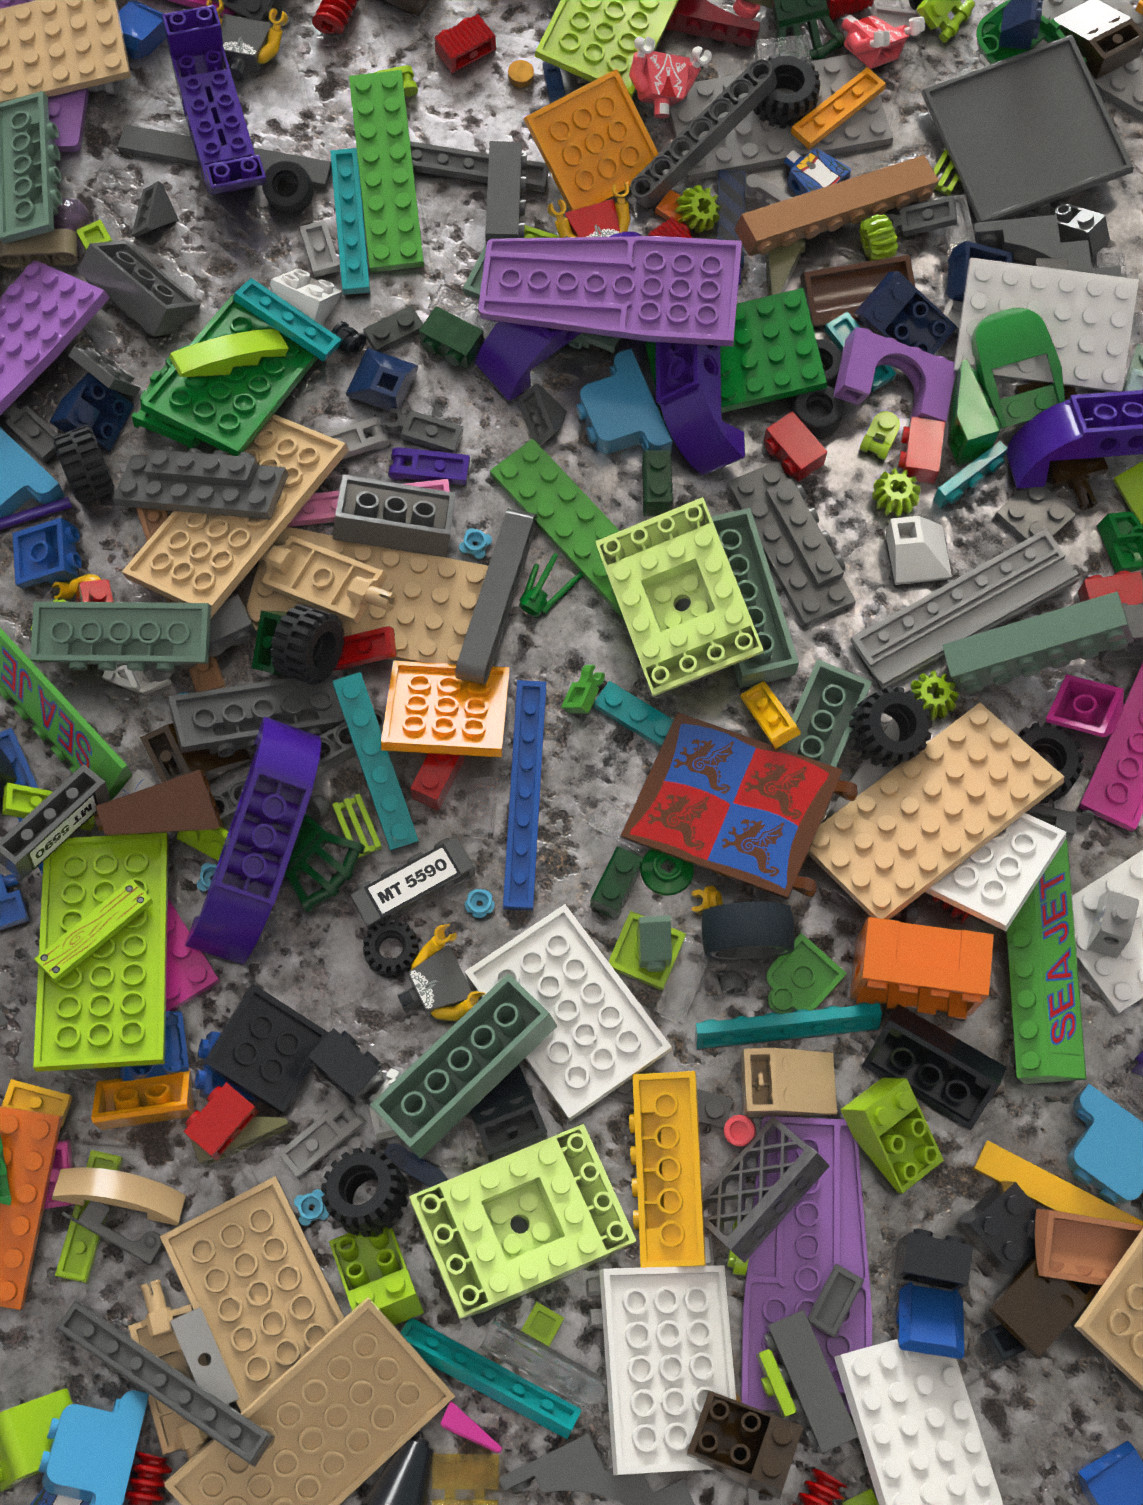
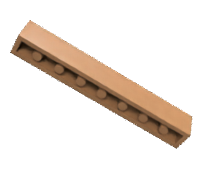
[734,155,939,256]

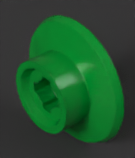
[640,849,694,896]

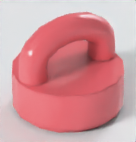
[733,0,760,20]
[724,1115,757,1147]

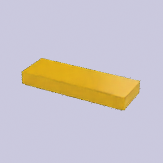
[739,681,801,749]

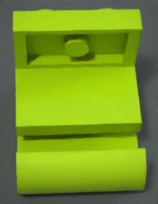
[0,1388,73,1492]

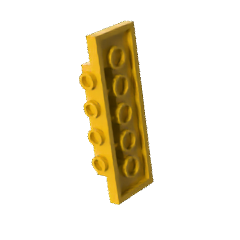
[629,1071,706,1268]

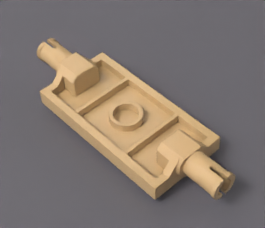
[259,535,397,624]
[128,1280,212,1460]

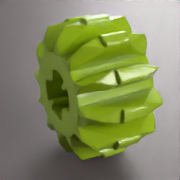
[675,185,722,233]
[859,214,898,261]
[872,468,921,518]
[910,670,959,721]

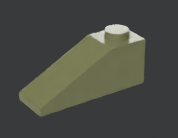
[765,238,805,296]
[190,1117,292,1168]

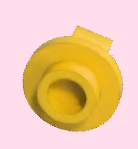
[692,885,723,915]

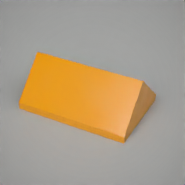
[91,1068,194,1130]

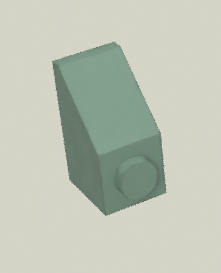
[637,915,672,972]

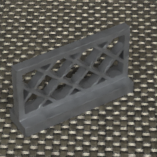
[702,1116,830,1263]

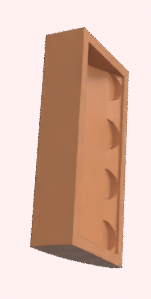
[1035,1209,1143,1285]

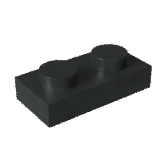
[363,305,423,353]

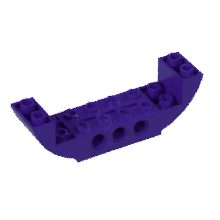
[162,5,266,195]
[475,232,642,402]
[656,265,745,476]
[1006,390,1143,488]
[185,717,321,965]

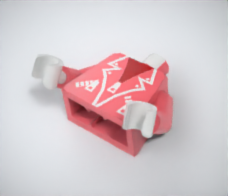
[841,15,925,69]
[629,37,712,119]

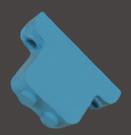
[575,348,672,454]
[0,428,65,518]
[1067,1084,1143,1205]
[38,1390,149,1505]

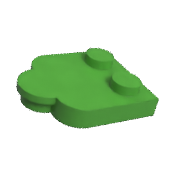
[766,933,847,1014]

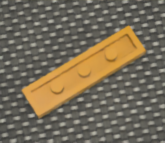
[791,67,886,150]

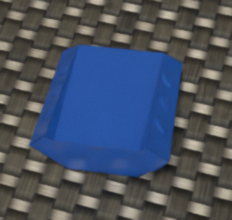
[119,1,166,59]
[120,1011,189,1082]
[896,1281,964,1359]
[1078,1441,1143,1505]

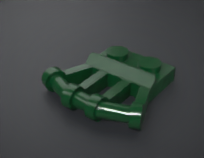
[771,0,845,62]
[284,814,365,913]

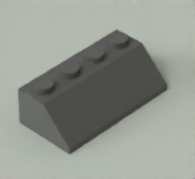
[78,240,201,336]
[333,475,456,557]

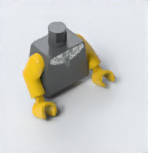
[206,0,288,79]
[397,924,485,1022]

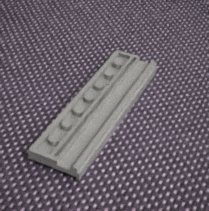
[851,528,1079,690]

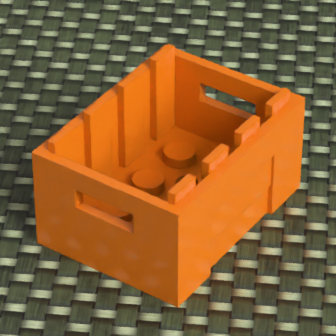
[850,917,994,1020]

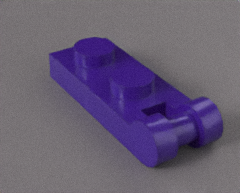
[388,447,470,485]

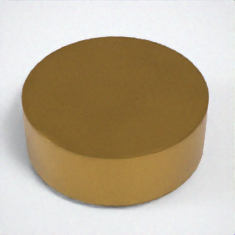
[508,60,534,88]

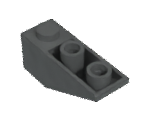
[1024,200,1110,257]

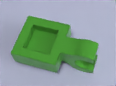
[561,665,605,714]

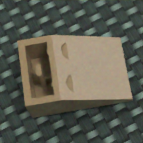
[740,1048,837,1117]

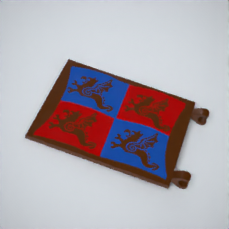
[620,712,858,899]

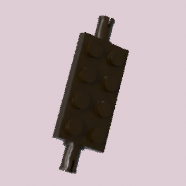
[1014,381,1108,510]

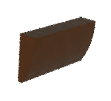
[800,254,915,327]

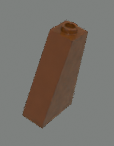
[94,769,224,835]

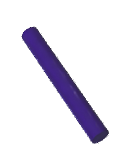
[0,497,72,530]

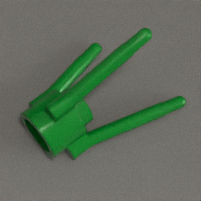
[519,553,583,617]

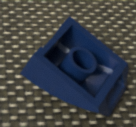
[945,241,1014,302]

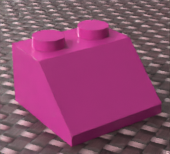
[1046,674,1124,737]

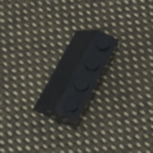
[862,1004,1007,1130]

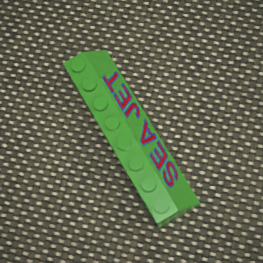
[0,628,132,801]
[1007,839,1087,1084]

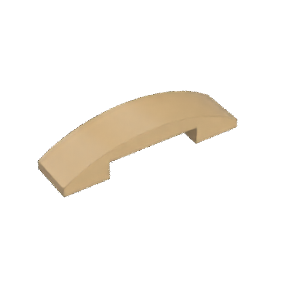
[52,1167,186,1226]

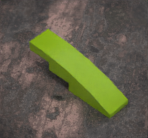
[169,329,289,377]

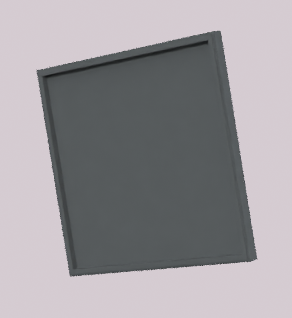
[922,35,1134,223]

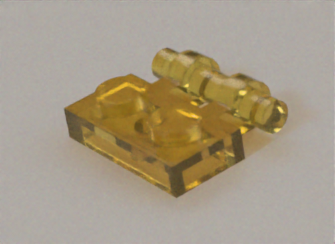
[432,1454,499,1505]

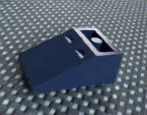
[854,271,957,355]

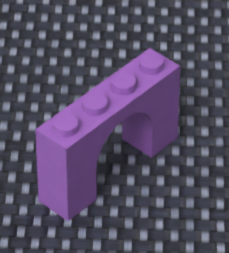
[833,327,956,423]

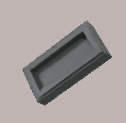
[807,1264,864,1339]

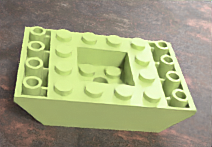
[595,497,764,697]
[409,1124,637,1319]

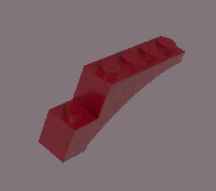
[665,0,761,48]

